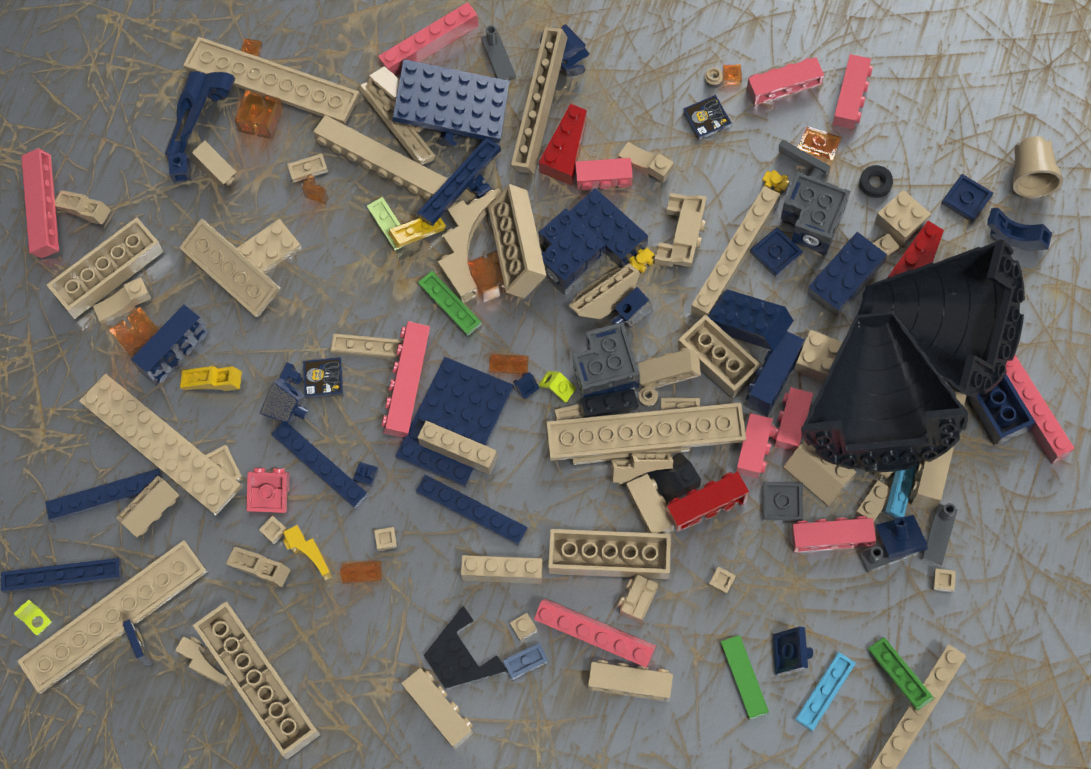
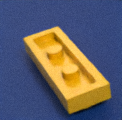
[388,218,446,248]

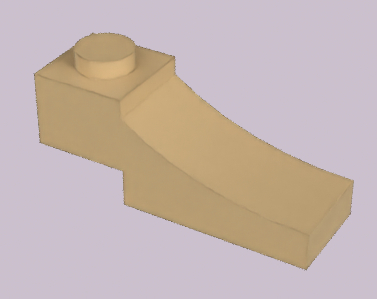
[618,142,674,183]
[55,190,111,225]
[93,277,151,324]
[610,452,673,484]
[226,547,291,587]
[175,636,231,688]

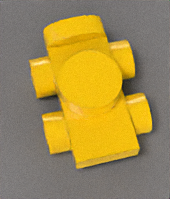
[762,170,790,194]
[629,248,655,273]

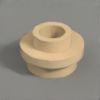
[705,67,723,85]
[639,387,658,406]

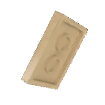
[237,219,302,273]

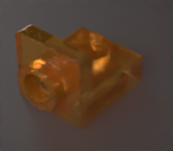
[302,175,329,205]

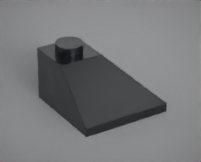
[647,453,701,504]

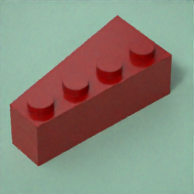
[539,103,587,186]
[887,221,944,278]
[666,472,749,532]

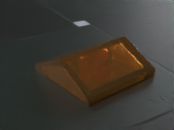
[798,126,842,160]

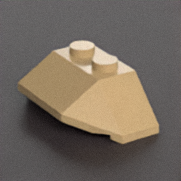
[569,264,640,319]

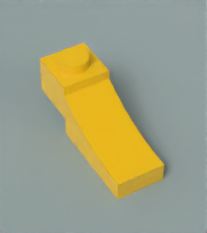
[180,366,242,391]
[283,525,332,581]

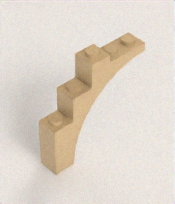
[438,188,501,303]

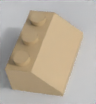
[783,440,856,506]

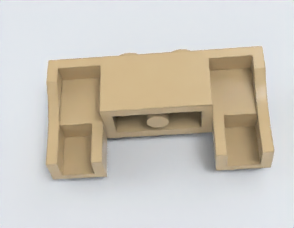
[654,193,707,268]

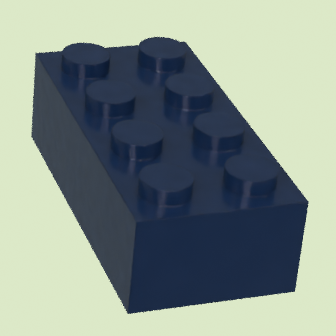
[570,188,648,268]
[808,232,887,317]
[708,289,794,350]
[131,304,209,386]
[745,331,805,417]
[967,374,1035,446]

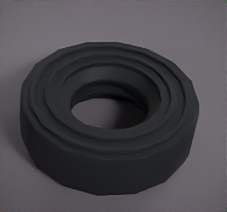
[859,165,893,198]

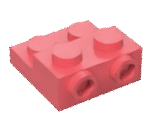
[247,467,290,513]

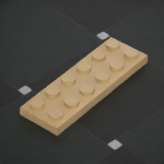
[179,219,281,317]

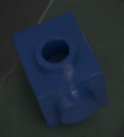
[168,152,192,183]

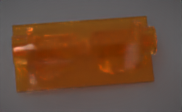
[489,354,529,374]
[340,561,382,584]

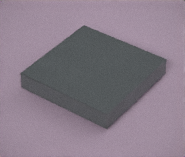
[763,482,803,522]

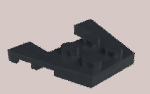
[424,606,508,690]

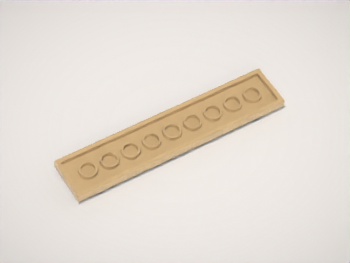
[183,36,360,124]
[79,373,242,516]
[547,403,746,461]
[17,540,207,694]

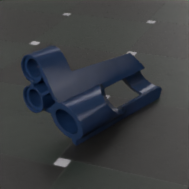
[165,71,235,155]

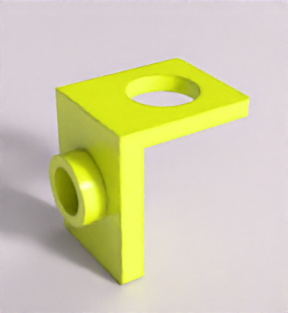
[538,371,576,403]
[14,600,52,636]

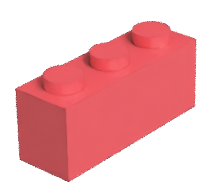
[576,158,633,191]
[773,387,813,452]
[736,413,775,479]

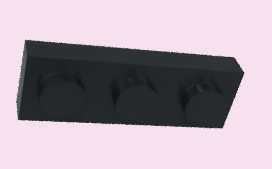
[578,389,639,418]

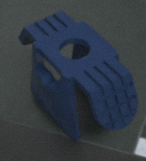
[539,24,590,77]

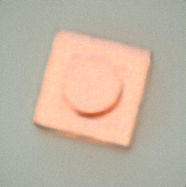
[241,38,263,57]
[723,64,742,84]

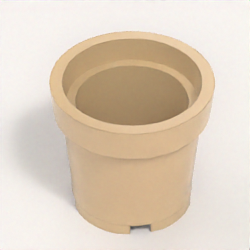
[1013,136,1063,198]

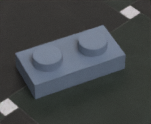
[503,643,549,680]

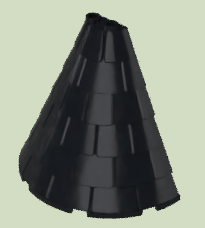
[858,239,1025,397]
[801,311,968,472]

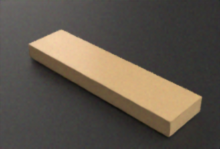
[330,334,402,359]

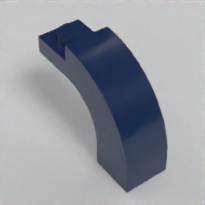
[987,207,1052,250]

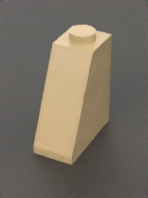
[189,140,236,187]

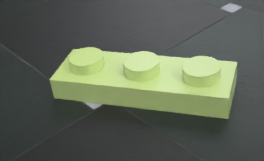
[367,197,405,251]

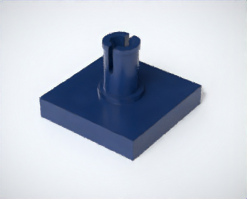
[875,515,928,560]
[773,626,813,675]

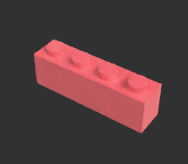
[832,54,873,130]
[747,57,824,105]
[791,516,876,552]

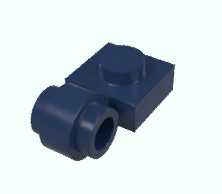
[467,174,492,199]

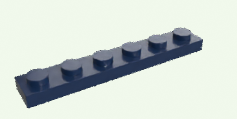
[417,138,501,226]
[271,422,368,509]
[45,469,162,522]
[416,475,528,546]
[1,558,122,593]

